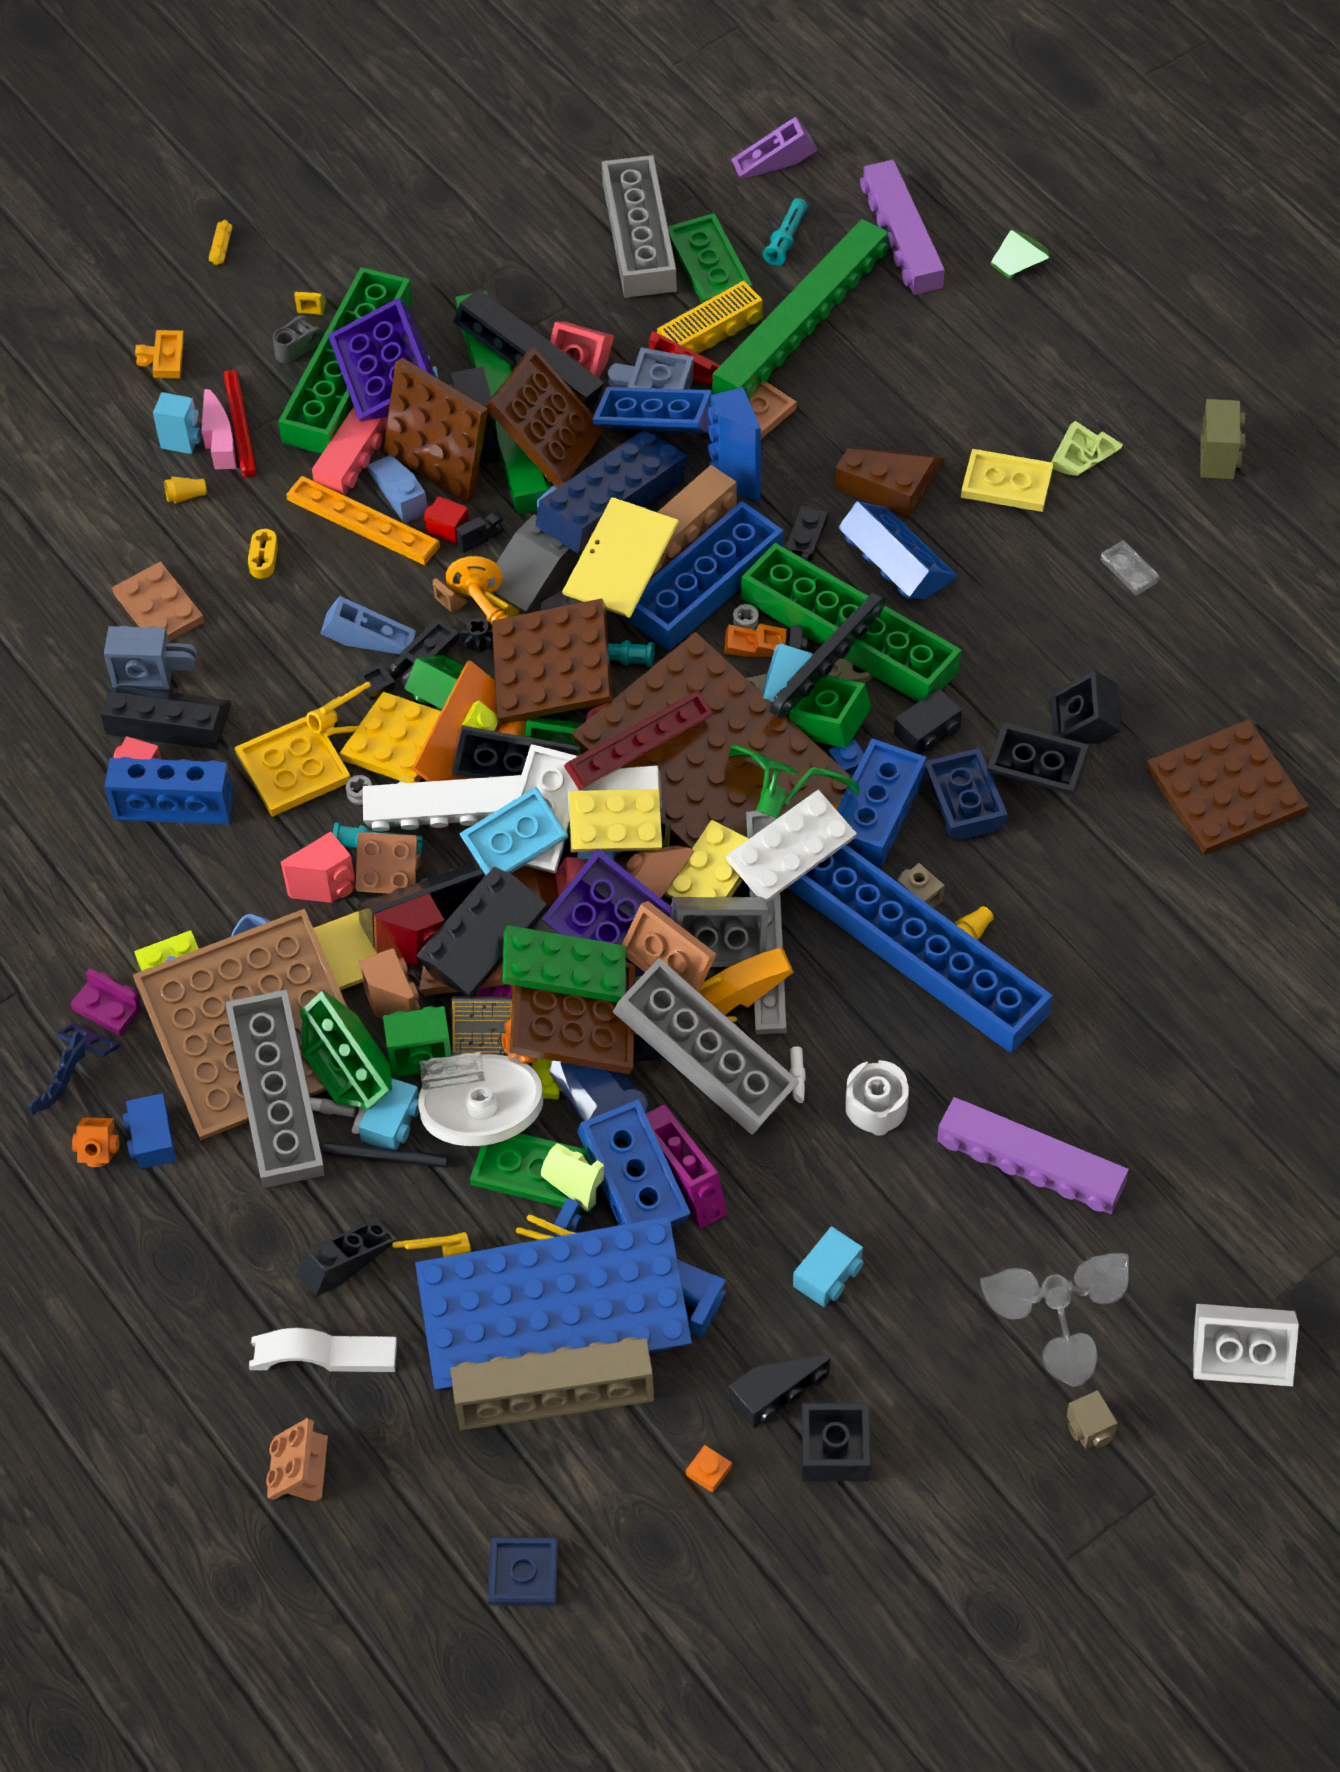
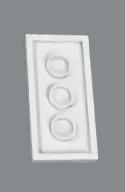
[514,744,579,874]
[726,789,857,903]

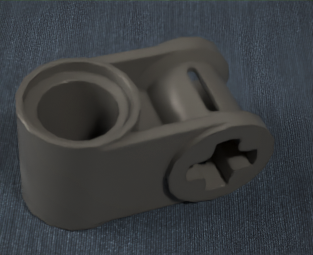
[273,315,324,364]

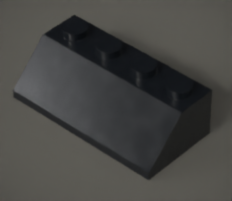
[100,685,231,750]
[452,725,579,779]
[359,865,484,948]
[416,866,549,998]

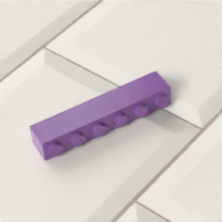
[860,160,945,295]
[937,1097,1129,1214]

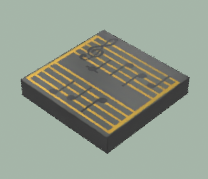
[452,996,512,1059]

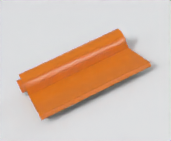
[412,660,529,782]

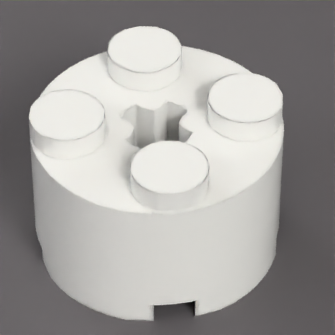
[846,1060,909,1136]

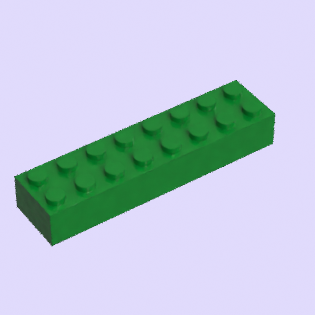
[278,267,413,453]
[741,543,962,702]

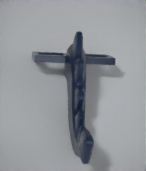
[28,1023,120,1116]

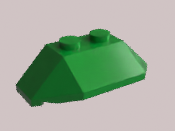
[300,991,392,1109]

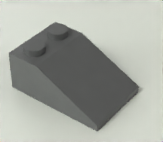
[487,514,579,614]

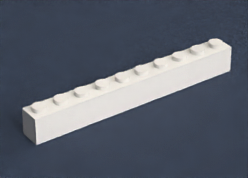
[363,766,662,832]

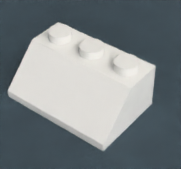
[1193,1304,1299,1386]

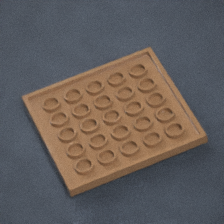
[133,908,347,1141]

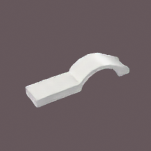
[249,1328,397,1372]

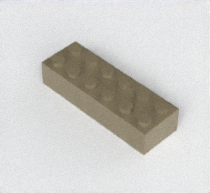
[450,1337,654,1431]

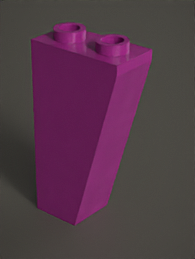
[646,1104,727,1229]

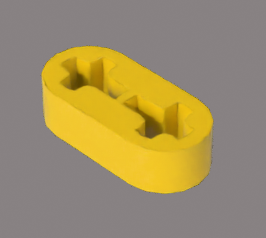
[248,529,278,579]

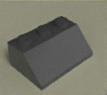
[671,897,769,967]

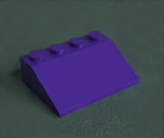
[328,298,436,422]
[541,849,672,977]

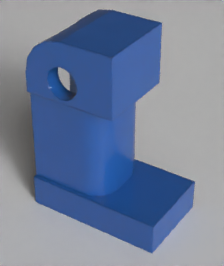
[677,1259,726,1338]

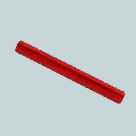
[223,369,257,478]

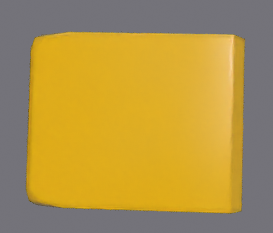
[294,292,326,315]
[484,592,520,617]

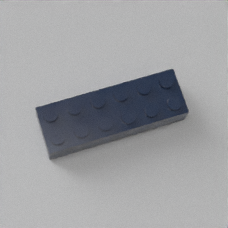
[536,429,687,554]

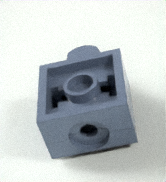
[608,348,694,390]
[104,626,197,690]

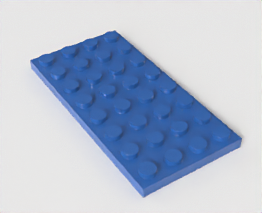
[415,1217,692,1391]

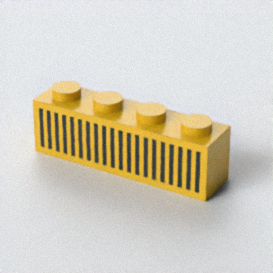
[657,281,763,354]

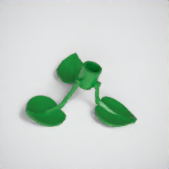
[728,745,860,819]

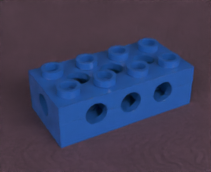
[837,738,927,867]
[104,757,234,825]
[577,1099,691,1228]

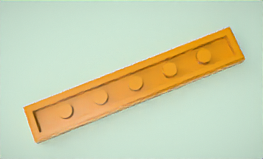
[286,476,440,565]

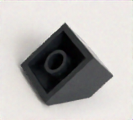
[1051,670,1121,744]

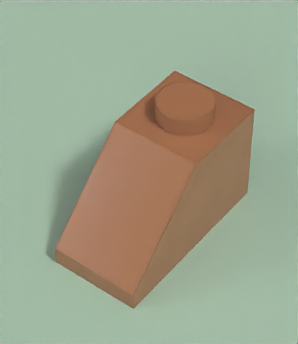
[626,845,694,898]

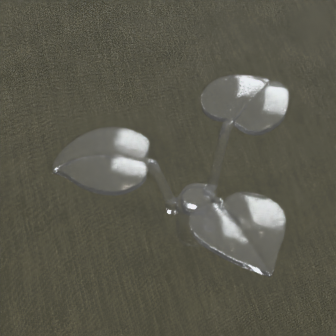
[980,1253,1129,1387]

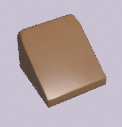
[433,578,468,614]

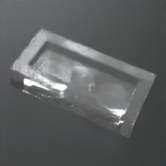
[1100,540,1159,596]
[420,1052,485,1090]

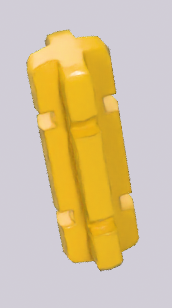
[209,220,232,266]

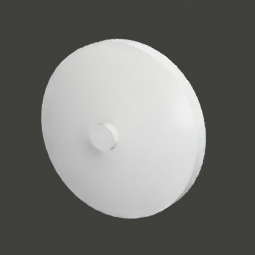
[418,1054,544,1146]

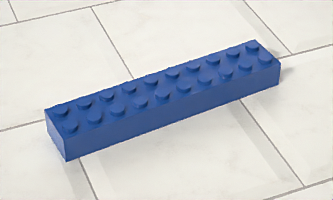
[787,845,1053,1054]

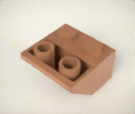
[359,948,421,1019]

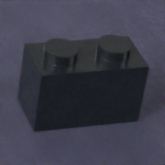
[894,688,962,755]

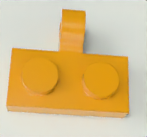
[135,330,184,378]

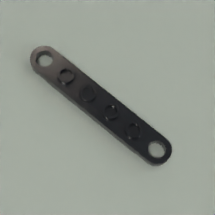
[769,593,886,719]

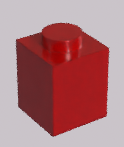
[424,496,469,544]

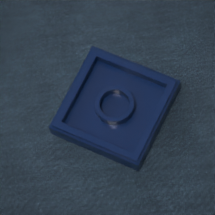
[488,1537,558,1606]

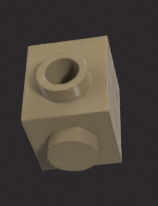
[897,863,945,908]
[1066,1390,1117,1450]

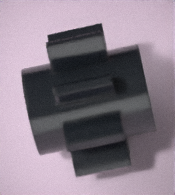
[460,617,493,653]

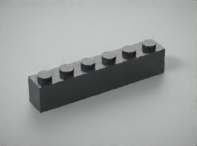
[453,289,604,408]

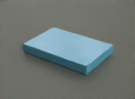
[460,786,569,875]

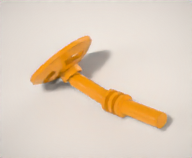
[446,556,508,624]

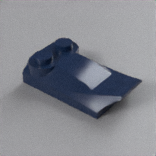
[926,748,1008,840]
[549,1061,651,1122]

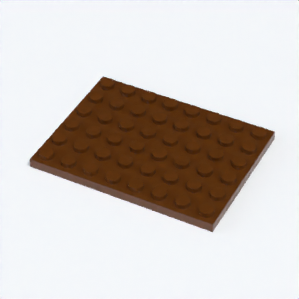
[571,632,852,897]

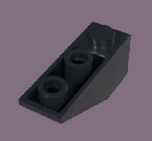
[296,1218,397,1297]
[729,1354,830,1428]

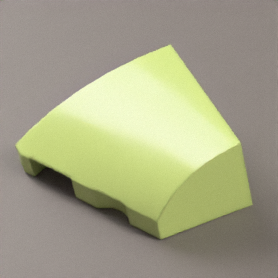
[1051,421,1123,476]
[541,1143,604,1212]

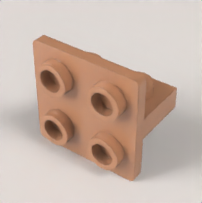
[356,832,421,894]
[266,1418,328,1502]

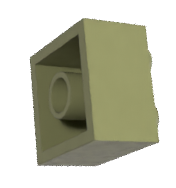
[1200,399,1245,479]

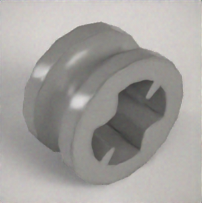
[733,604,759,630]
[346,775,372,805]

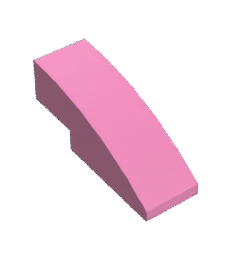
[201,389,236,469]

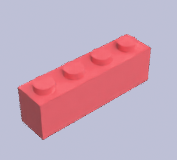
[312,407,388,496]

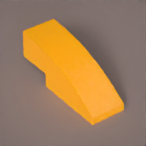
[698,948,793,1015]

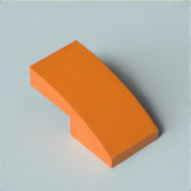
[724,624,786,657]

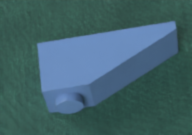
[367,455,427,524]
[320,596,416,654]

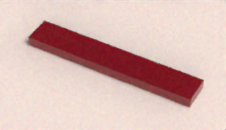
[564,690,714,791]

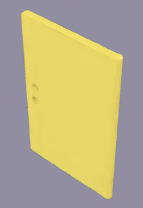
[562,497,679,618]
[313,911,410,990]

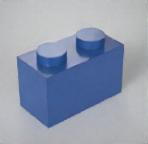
[122,1093,177,1169]

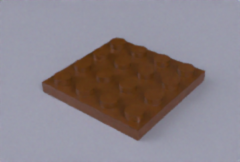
[484,347,604,488]
[383,358,488,503]
[492,598,613,724]
[1146,719,1309,855]
[509,962,635,1074]

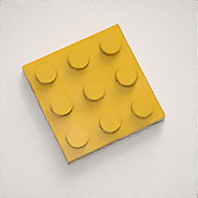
[340,692,441,783]
[235,716,351,817]

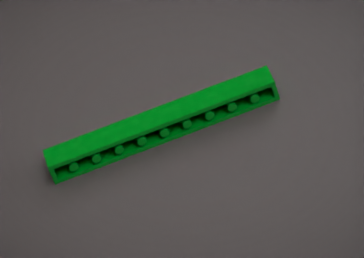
[712,219,889,399]
[455,291,551,514]

